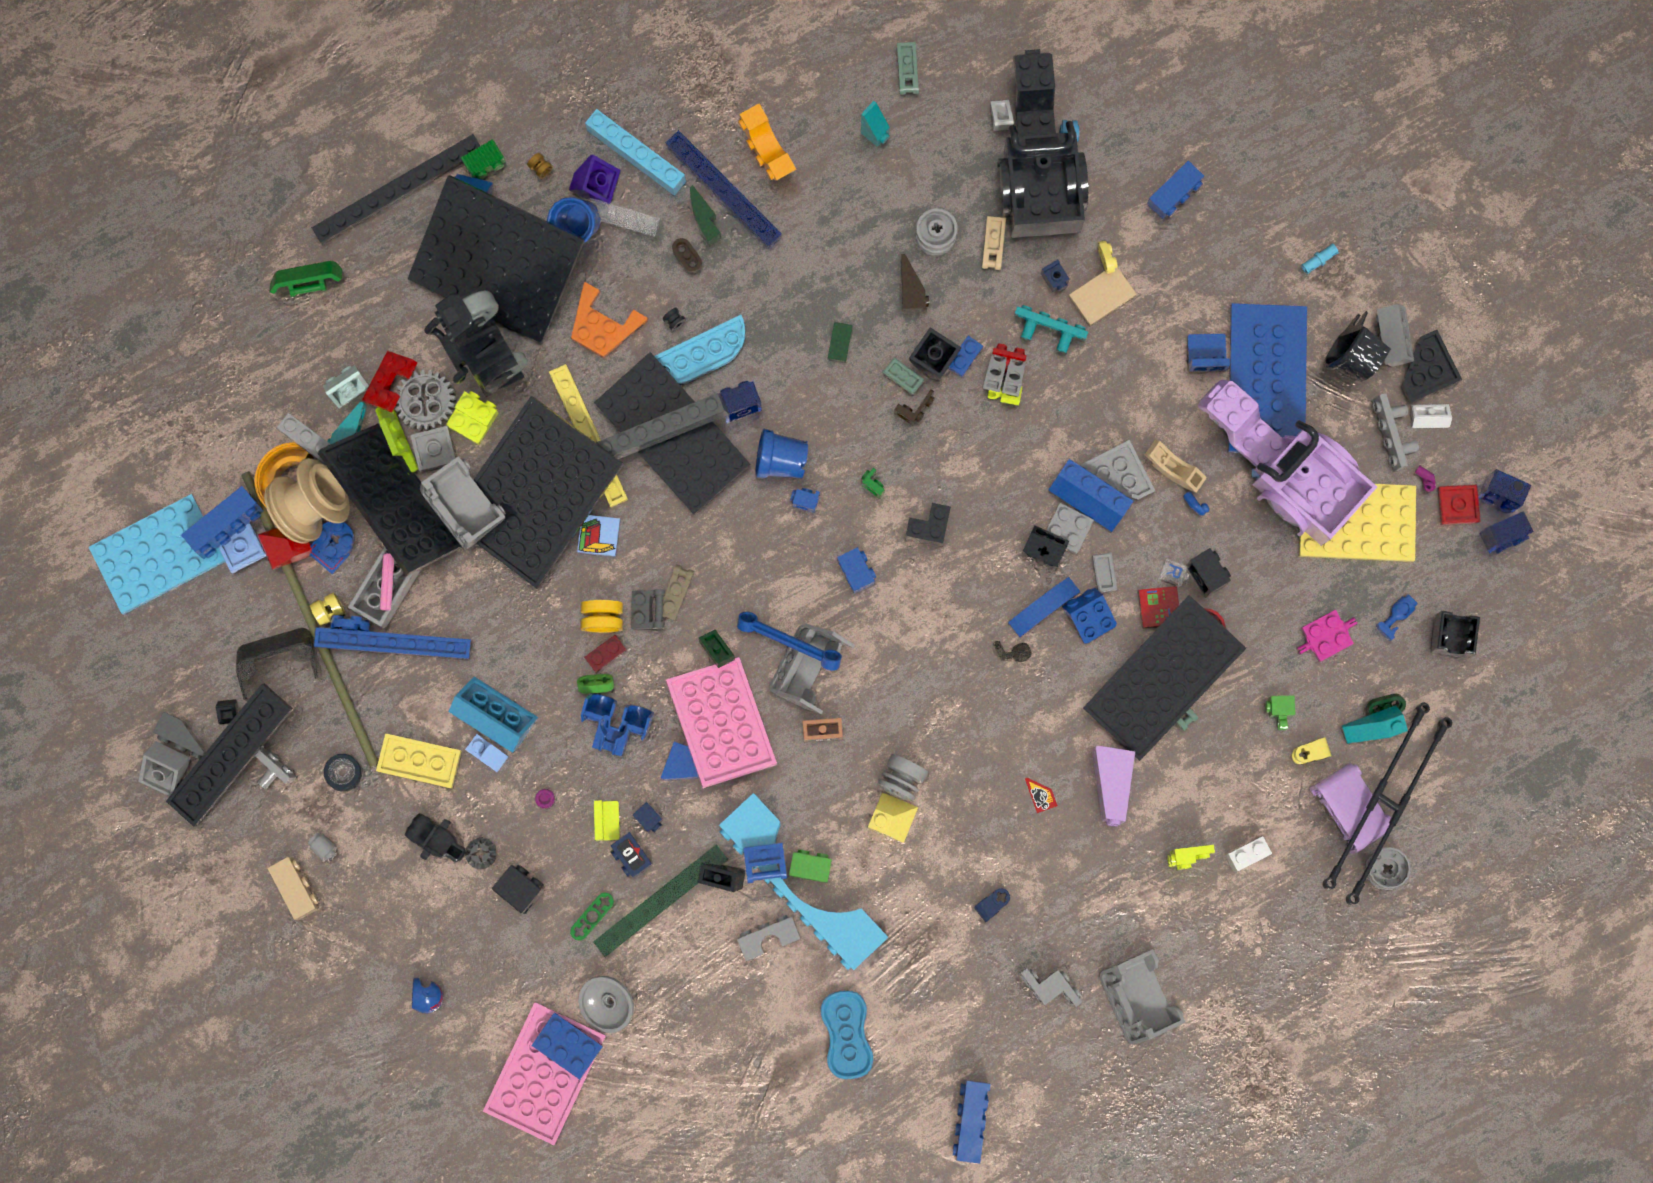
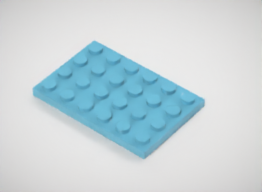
[89,494,225,615]

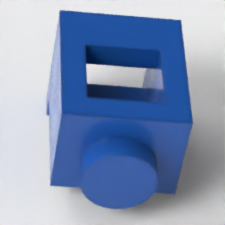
[790,488,820,513]

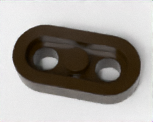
[672,238,702,273]

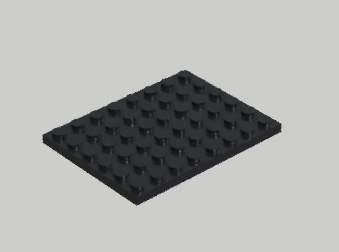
[408,175,585,343]
[474,396,624,588]

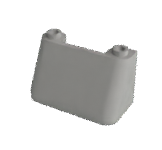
[420,456,506,550]
[1100,949,1186,1045]

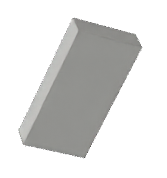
[1092,553,1117,593]

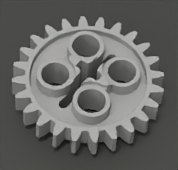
[395,369,456,431]

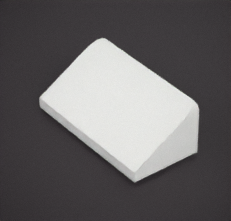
[1411,404,1452,428]

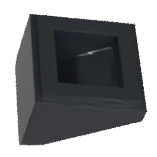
[215,699,238,724]

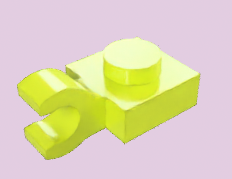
[988,386,1022,406]

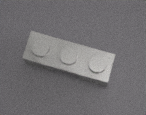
[737,915,800,962]

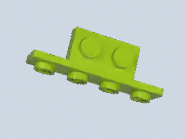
[375,408,418,474]

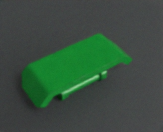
[269,261,342,297]

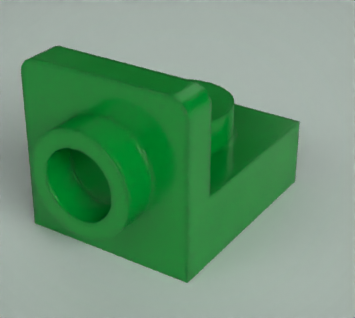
[861,467,885,499]

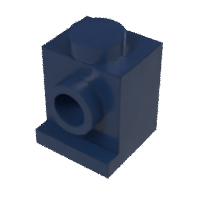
[1041,259,1070,292]

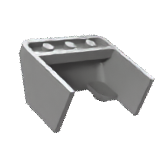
[770,623,855,714]

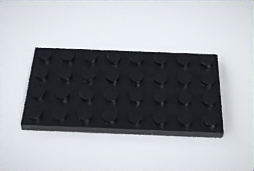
[594,352,751,515]
[317,423,463,576]
[1083,595,1246,761]

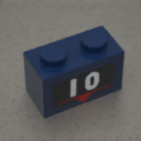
[610,832,653,878]

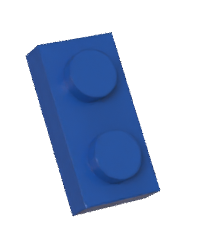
[948,336,983,377]

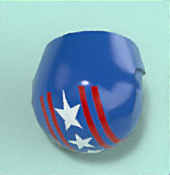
[412,978,443,1014]

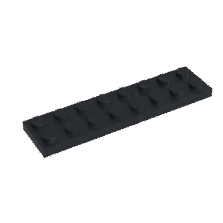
[166,683,293,827]

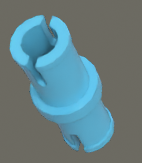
[1301,243,1339,275]

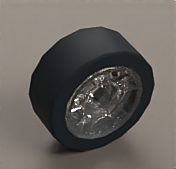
[323,754,362,792]

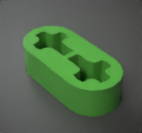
[577,674,614,694]

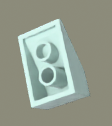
[323,365,369,408]

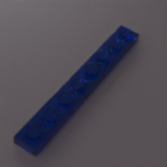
[665,130,782,248]

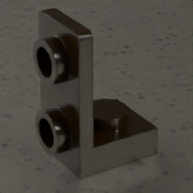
[894,390,935,426]

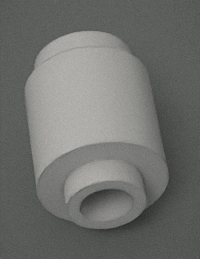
[308,833,337,861]

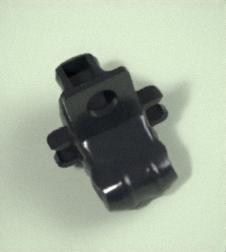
[404,813,466,863]

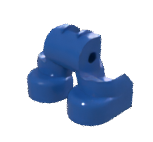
[581,693,654,756]

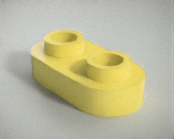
[1097,240,1117,274]

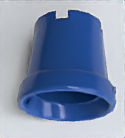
[547,197,601,243]
[755,428,808,479]

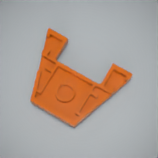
[571,282,648,358]

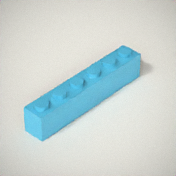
[585,109,686,196]

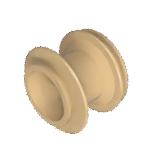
[264,458,350,544]

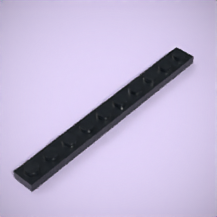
[311,134,480,245]

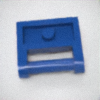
[743,843,787,884]

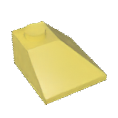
[868,792,918,843]

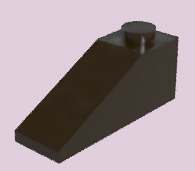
[901,254,929,314]

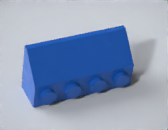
[1048,458,1133,532]

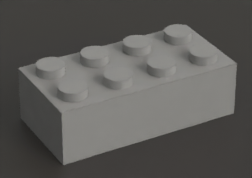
[348,547,421,630]

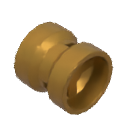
[527,152,553,179]

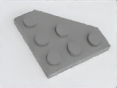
[1080,440,1155,500]

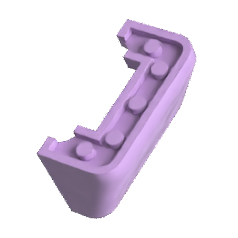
[1309,763,1391,854]

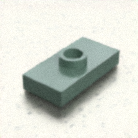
[883,357,925,395]

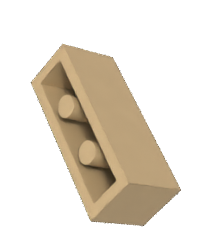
[267,857,319,920]

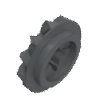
[465,838,496,869]

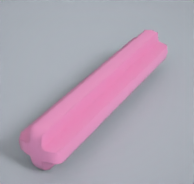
[380,553,394,611]

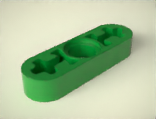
[570,893,614,941]

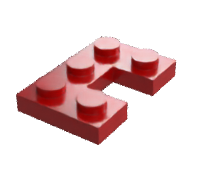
[362,351,418,413]

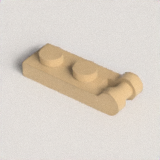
[982,216,1006,270]

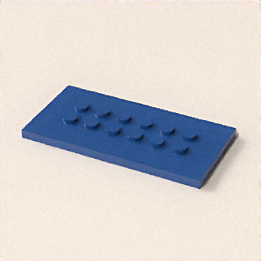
[1228,303,1307,453]

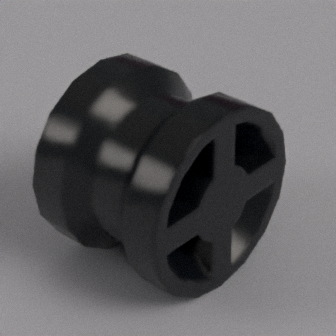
[662,307,686,331]

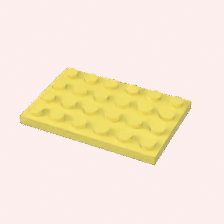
[1299,484,1416,562]

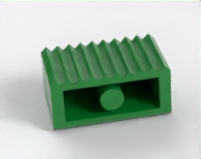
[461,139,506,180]

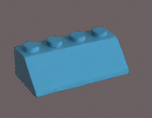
[448,677,538,753]

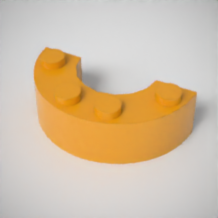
[738,104,796,181]
[254,442,313,507]

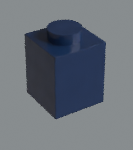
[633,802,663,833]

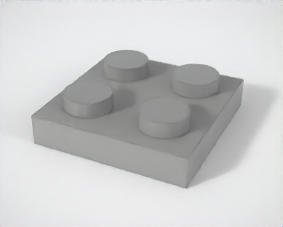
[411,426,456,472]
[1046,503,1094,555]

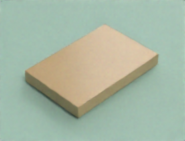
[1069,267,1137,326]

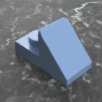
[465,734,508,772]

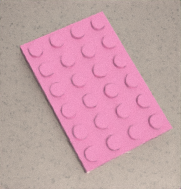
[666,657,777,788]
[483,1002,606,1145]

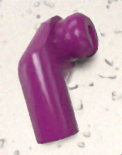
[1415,465,1436,492]

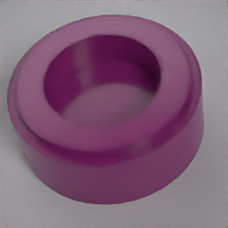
[535,789,555,809]

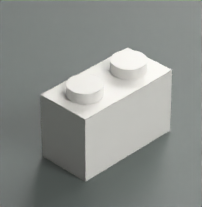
[1225,836,1272,872]

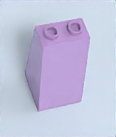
[1092,745,1135,827]

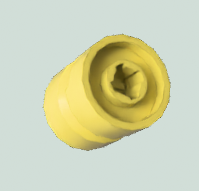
[310,592,346,626]

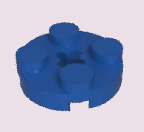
[316,522,355,559]
[330,615,370,631]

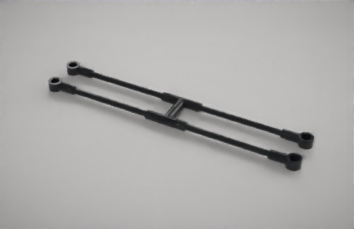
[1322,702,1453,905]

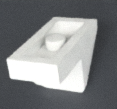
[990,100,1014,131]

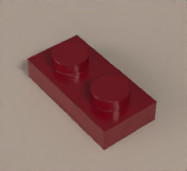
[584,635,627,673]

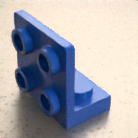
[1187,334,1230,372]

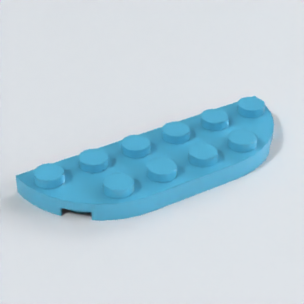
[654,315,745,385]

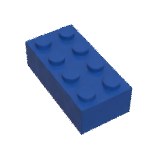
[181,486,263,559]

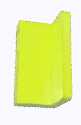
[594,800,620,841]

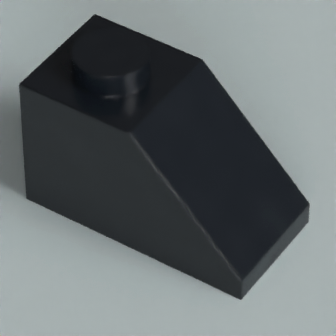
[698,863,746,892]

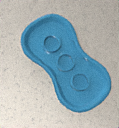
[821,991,873,1079]

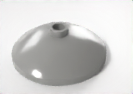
[578,976,634,1033]

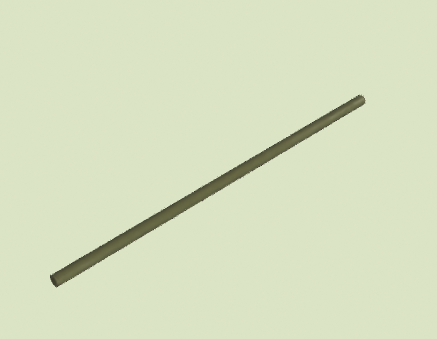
[241,471,378,768]

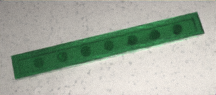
[593,844,728,957]

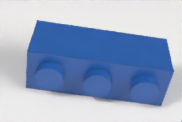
[1147,160,1204,219]

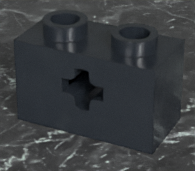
[1023,525,1069,567]

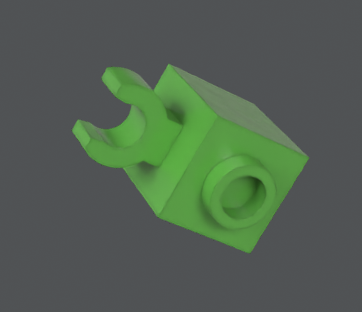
[1265,696,1295,730]

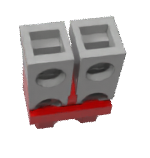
[983,343,1027,397]

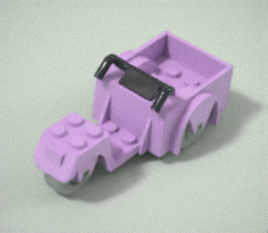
[1198,380,1377,546]

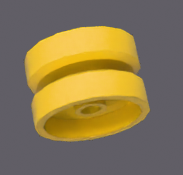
[580,600,623,633]

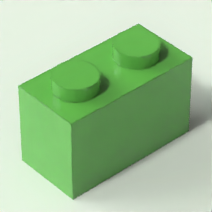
[789,849,832,883]

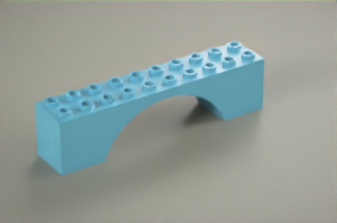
[719,793,888,971]

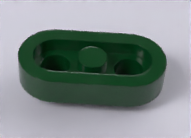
[1366,693,1406,715]

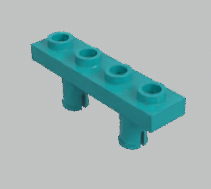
[1015,305,1088,353]

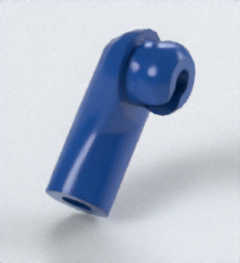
[1183,492,1210,516]

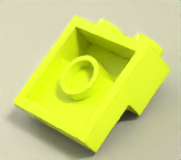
[446,391,499,445]
[1167,845,1215,870]

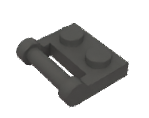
[631,589,665,630]

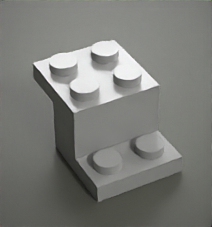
[1018,968,1082,1007]

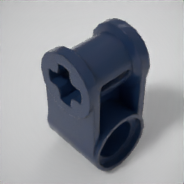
[973,888,1010,923]

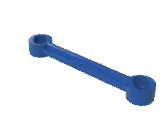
[737,612,842,671]

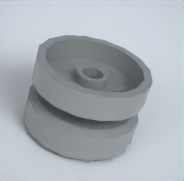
[916,209,957,256]

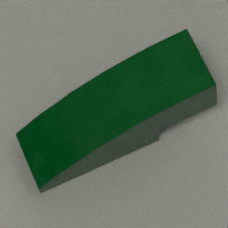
[690,185,721,247]

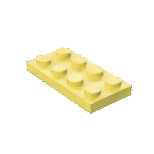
[376,733,462,789]

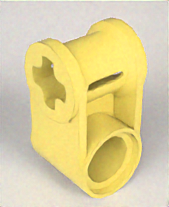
[1291,737,1332,764]

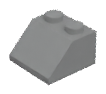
[138,741,190,796]

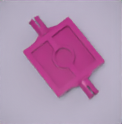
[1297,610,1358,662]

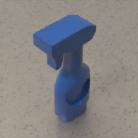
[1376,594,1418,642]

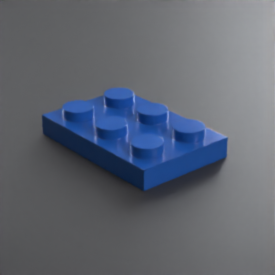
[531,1013,603,1080]

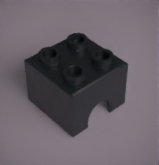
[1431,611,1480,658]
[492,864,545,914]

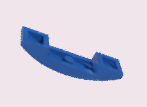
[1008,577,1080,638]

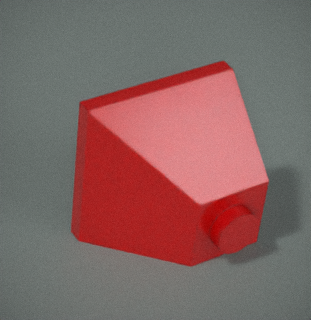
[257,528,312,570]

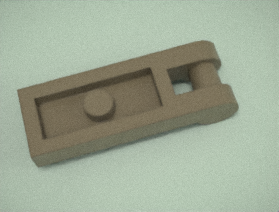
[663,564,695,621]

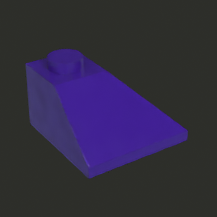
[569,155,621,205]

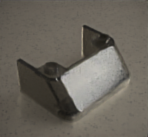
[236,628,325,701]

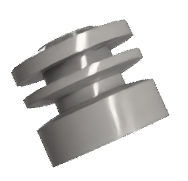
[877,754,928,802]
[1365,847,1411,890]

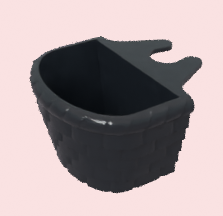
[1324,311,1391,382]

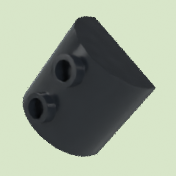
[909,327,962,380]

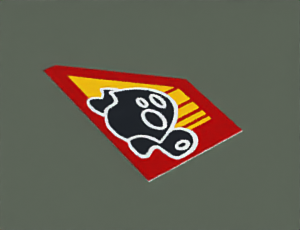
[1025,778,1058,813]

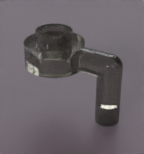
[993,641,1032,662]

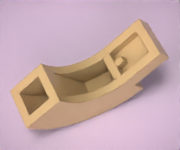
[1145,439,1207,493]

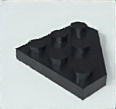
[1401,330,1462,404]

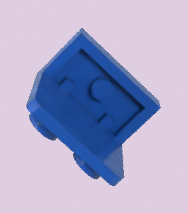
[1062,587,1117,643]

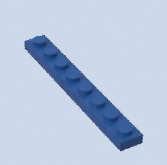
[314,627,471,659]

